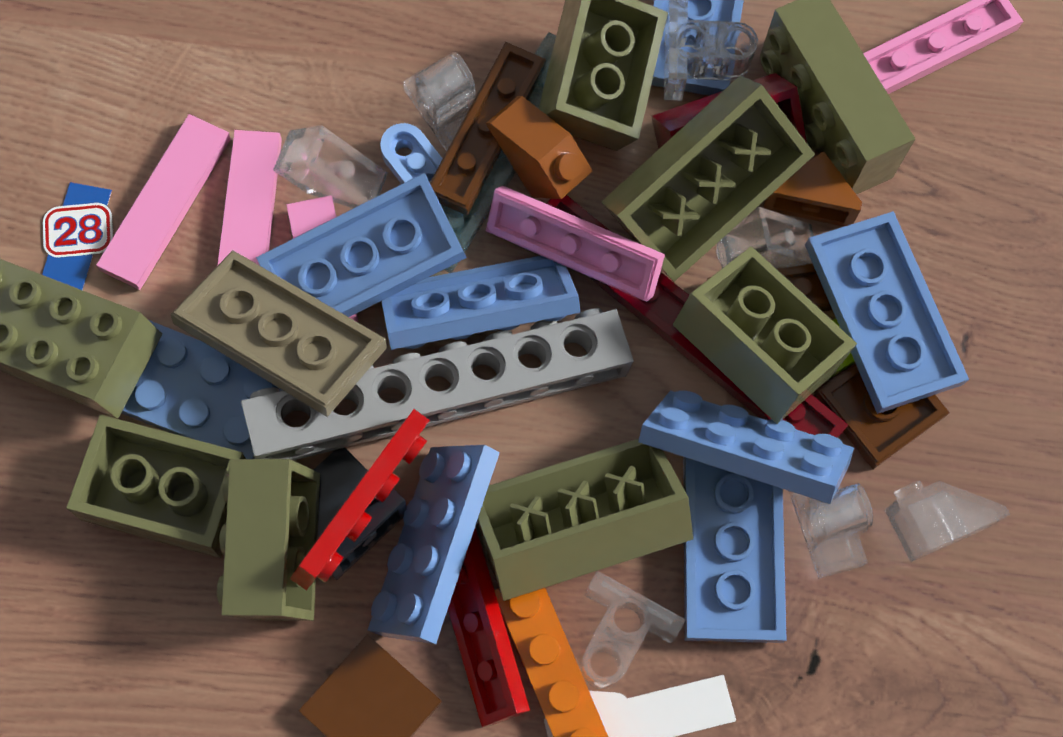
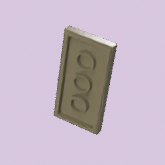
[170,250,387,417]

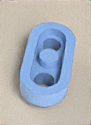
[380,123,443,184]

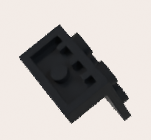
[314,448,407,580]

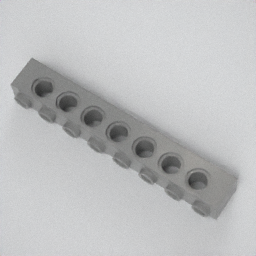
[241,308,634,460]

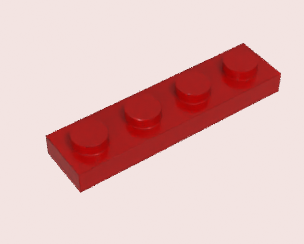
[290,409,430,591]
[448,527,530,727]

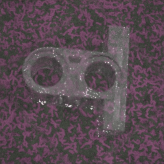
[664,0,758,101]
[403,52,475,151]
[789,483,873,579]
[580,571,686,690]

